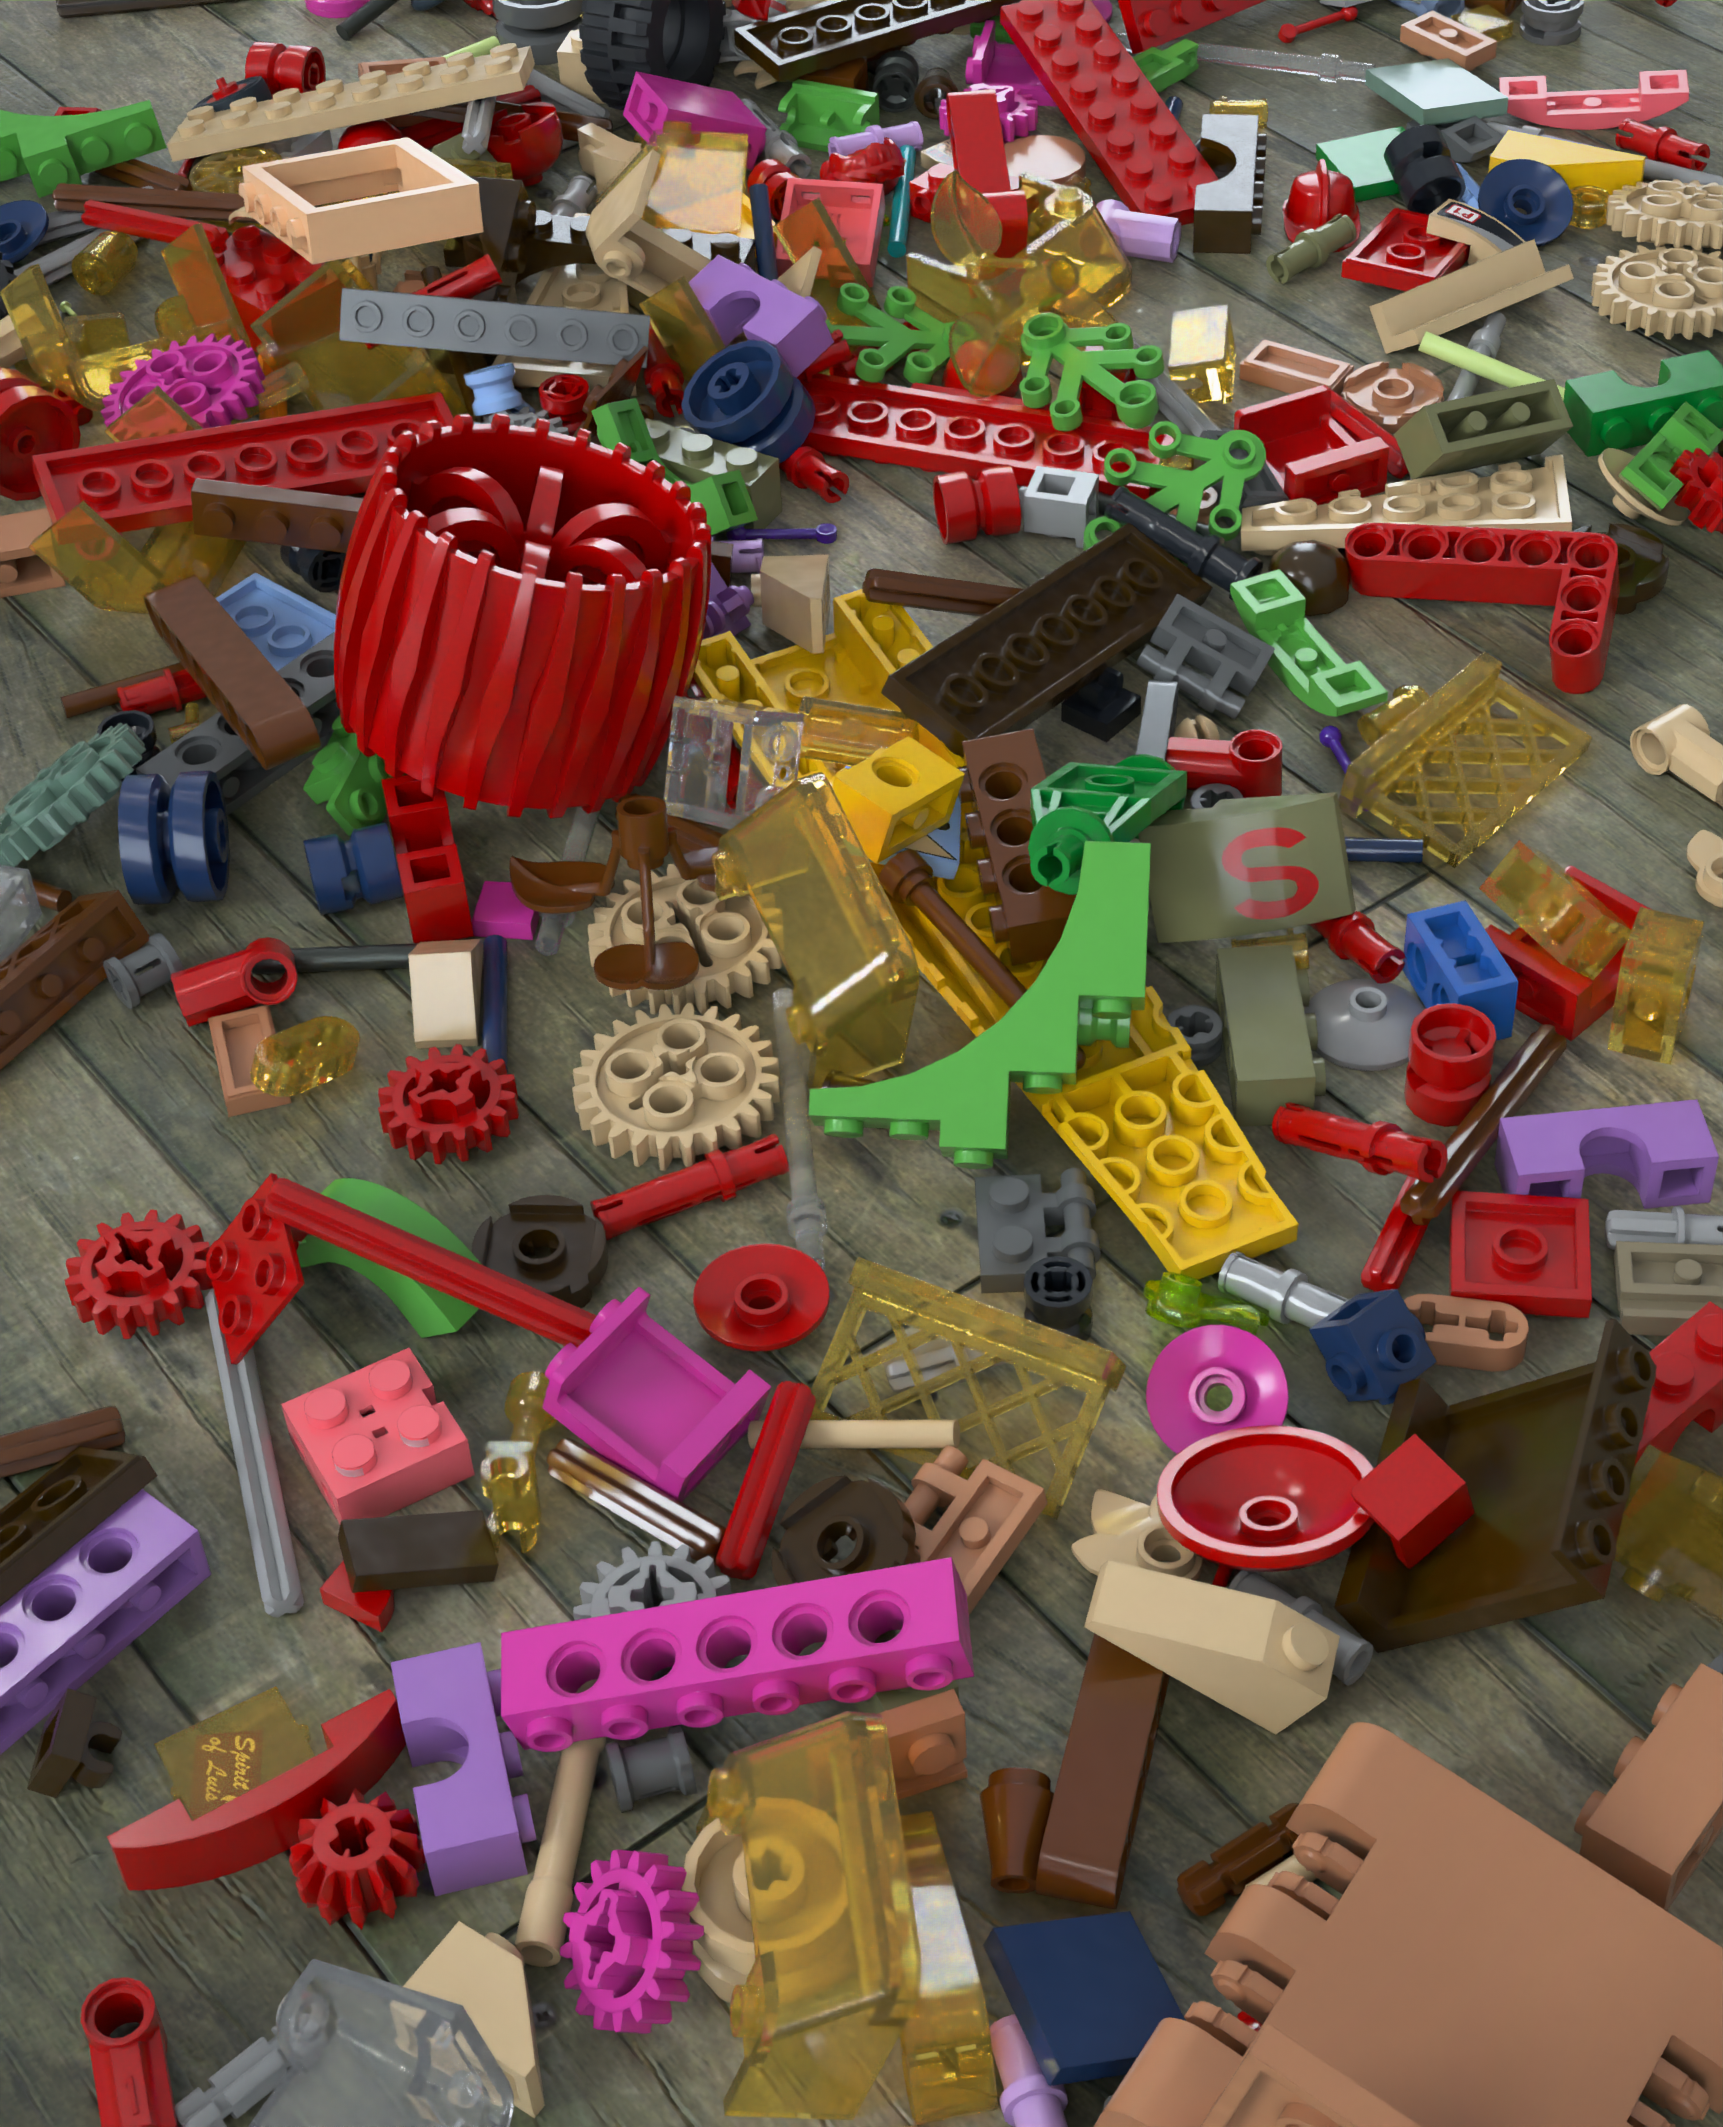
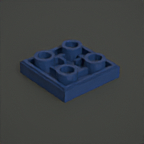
[983,1911,1186,2086]

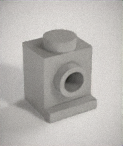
[1019,466,1099,548]

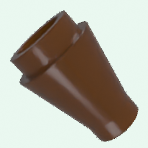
[980,1767,1054,1894]

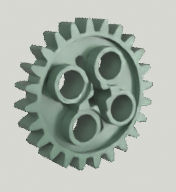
[0,723,146,870]

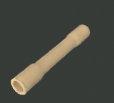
[514,1679,607,1967]

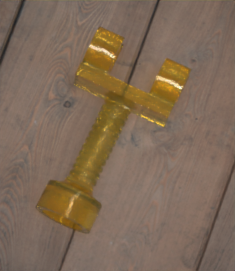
[480,1371,558,1554]

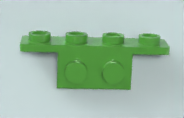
[303,715,406,837]

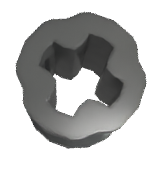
[103,933,184,1009]
[605,1725,697,1813]

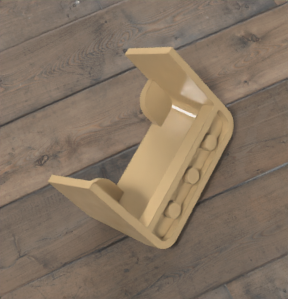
[586,149,822,345]

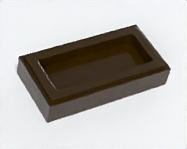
[338,1510,499,1593]

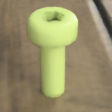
[59,301,77,319]

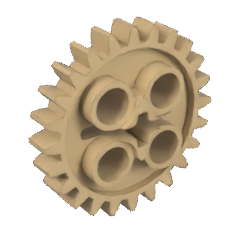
[1606,179,1723,250]
[1591,245,1723,340]
[588,864,787,1015]
[572,1003,781,1171]

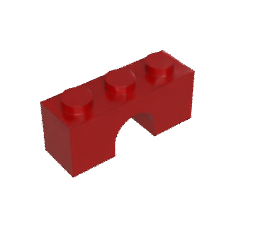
[381,775,474,943]
[1625,1301,1723,1508]

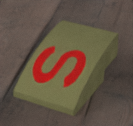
[1138,792,1356,943]

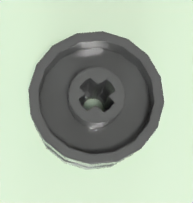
[492,0,583,65]

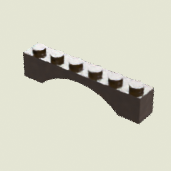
[463,210,756,285]

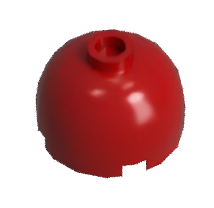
[487,102,563,187]

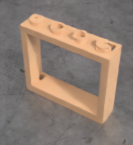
[239,137,484,264]

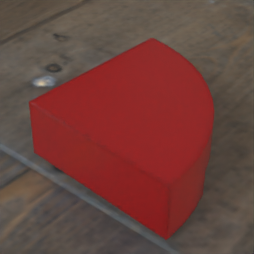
[320,1560,395,1633]

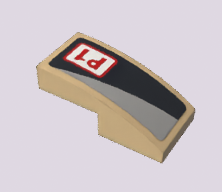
[1426,199,1525,264]

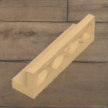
[1369,239,1574,354]

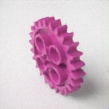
[101,334,266,443]

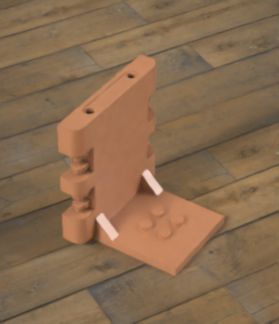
[1094,1722,1723,2127]

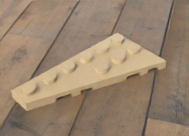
[492,213,637,396]
[1241,454,1572,555]

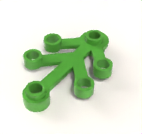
[825,283,980,384]
[1019,313,1165,431]
[1083,421,1266,567]

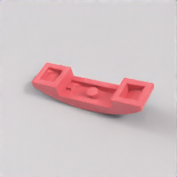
[1499,70,1689,130]

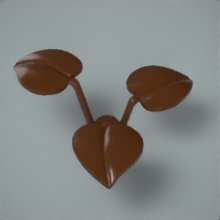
[509,796,786,990]

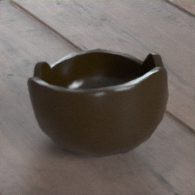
[1268,540,1350,616]

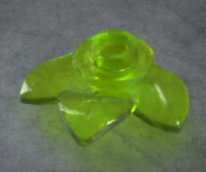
[1143,1272,1270,1336]

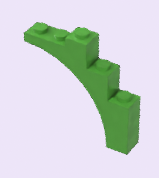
[0,100,167,198]
[809,841,1151,1169]

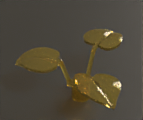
[931,170,1119,398]

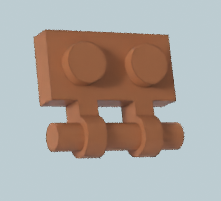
[904,1445,1047,1615]

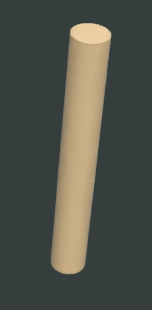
[748,1419,960,1449]

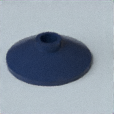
[1478,159,1573,247]
[0,200,49,263]

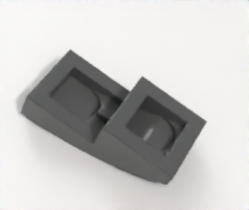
[1406,116,1503,163]

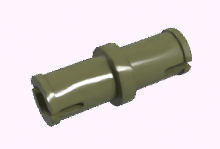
[1266,214,1356,284]

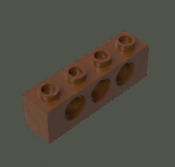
[957,728,1077,966]

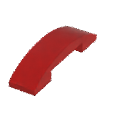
[107,1689,406,1891]

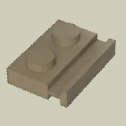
[1613,1241,1723,1336]

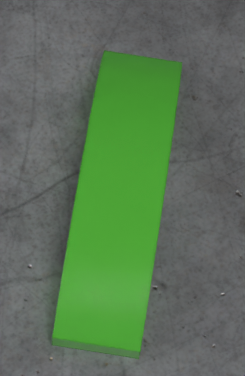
[1618,401,1723,511]
[1230,569,1388,717]

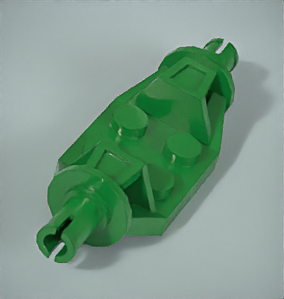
[1028,754,1187,895]

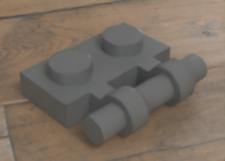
[1136,594,1275,720]
[975,1168,1101,1294]

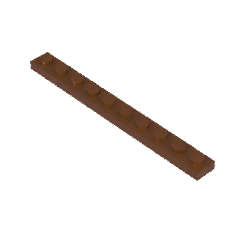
[191,478,734,587]

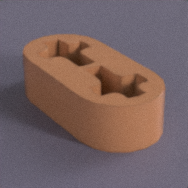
[1404,1294,1529,1372]

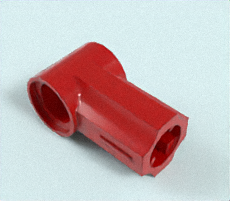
[1166,729,1282,798]
[171,937,297,1027]
[81,1977,178,2127]

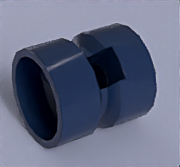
[303,822,403,916]

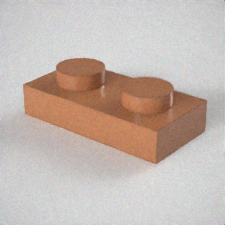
[1400,10,1497,71]

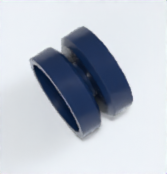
[681,340,816,464]
[118,771,230,905]

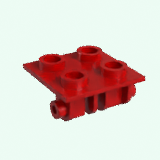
[206,1173,308,1365]

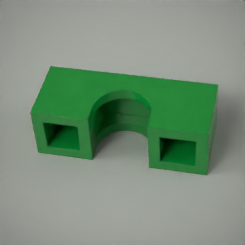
[1563,350,1723,457]

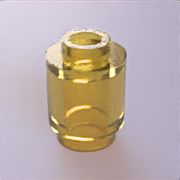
[71,230,138,296]

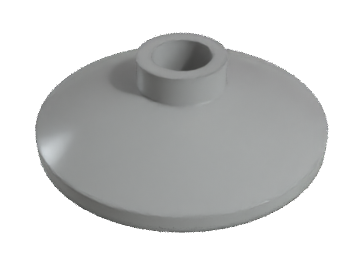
[1304,978,1426,1071]

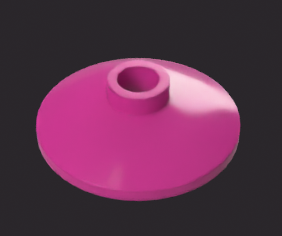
[1146,1325,1289,1454]

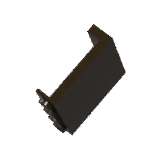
[1334,1318,1657,1653]

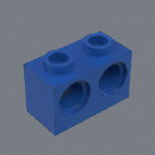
[1402,900,1519,1041]

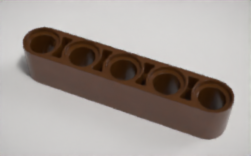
[1036,1633,1170,1910]

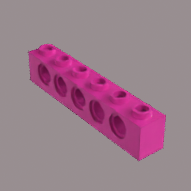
[501,1557,974,1752]

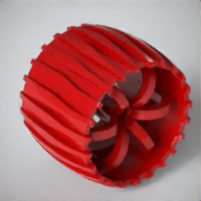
[334,413,711,819]

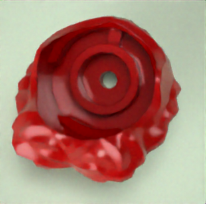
[820,137,906,197]

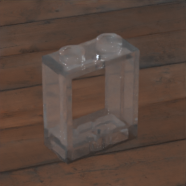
[664,696,804,834]

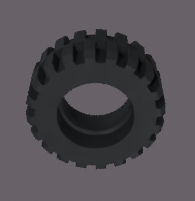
[579,0,726,111]

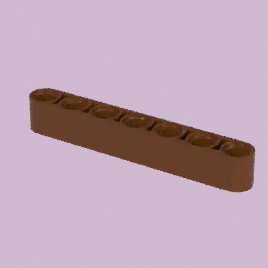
[143,574,321,770]

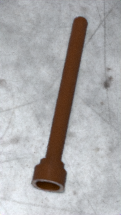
[879,849,1086,1070]

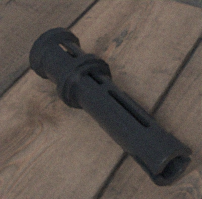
[1104,486,1263,602]

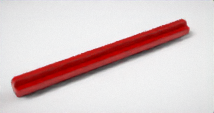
[263,1178,597,1348]

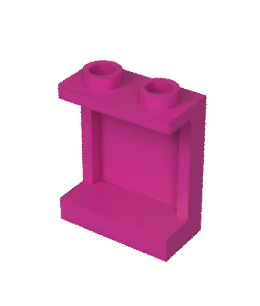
[965,20,1057,107]
[623,71,767,170]
[542,1287,772,1502]

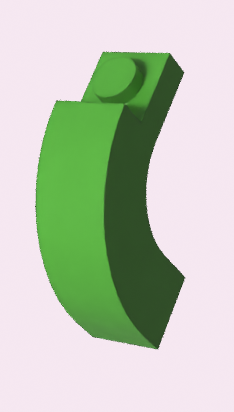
[591,398,758,536]
[297,1178,482,1338]

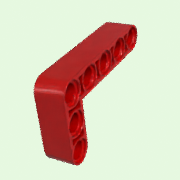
[946,89,1028,297]
[1345,522,1620,694]

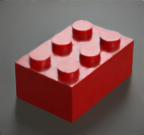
[177,225,346,361]

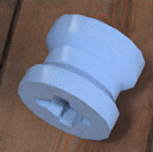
[463,362,523,416]

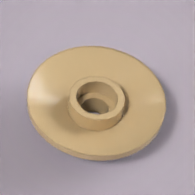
[1598,448,1688,526]

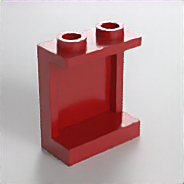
[1234,385,1389,505]
[1485,865,1669,1041]

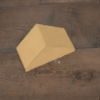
[408,939,483,1049]

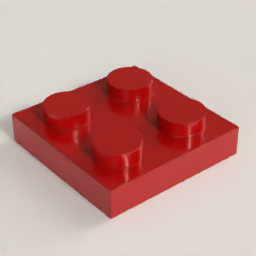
[1449,1191,1592,1318]

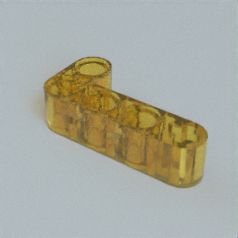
[853,1810,998,2126]

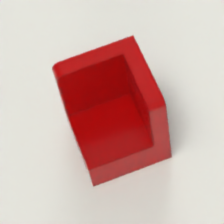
[1351,1434,1475,1569]

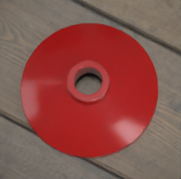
[693,1243,830,1351]

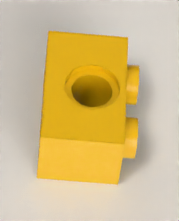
[820,736,965,864]

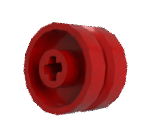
[0,368,81,501]

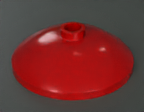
[1157,1425,1375,1572]

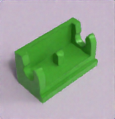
[778,79,880,152]

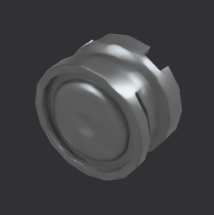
[1519,0,1584,46]

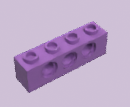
[0,1489,211,1755]

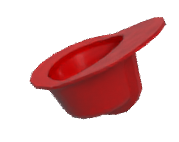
[1282,159,1361,253]

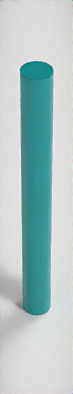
[887,145,916,258]

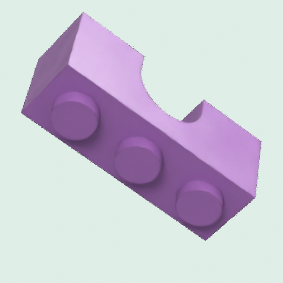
[676,255,834,378]
[1494,1099,1719,1209]
[391,1642,537,1896]

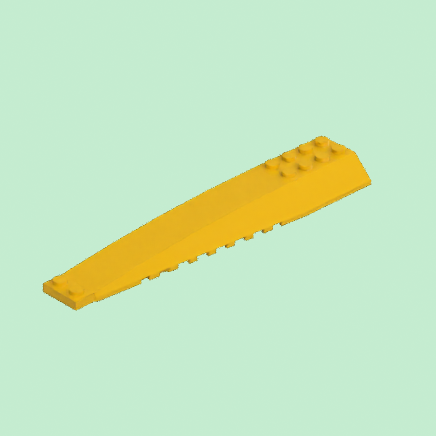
[693,589,1299,1287]

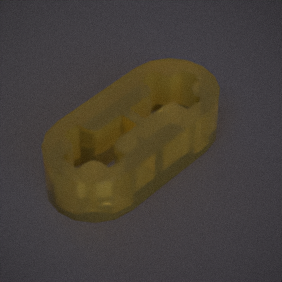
[250,1016,360,1097]

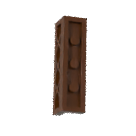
[0,890,150,1070]

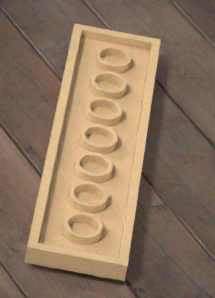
[167,43,535,162]

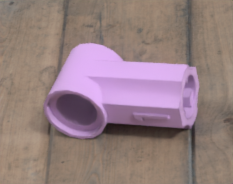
[1079,199,1181,263]

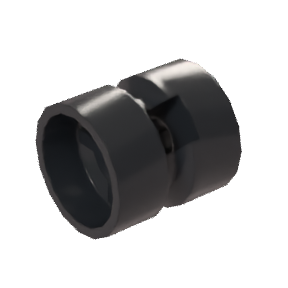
[1384,125,1466,215]

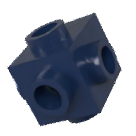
[1309,1289,1437,1405]

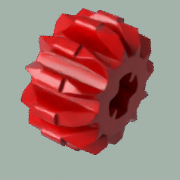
[289,1787,426,1930]

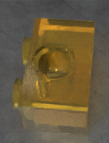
[1479,840,1634,980]
[1607,907,1704,1065]

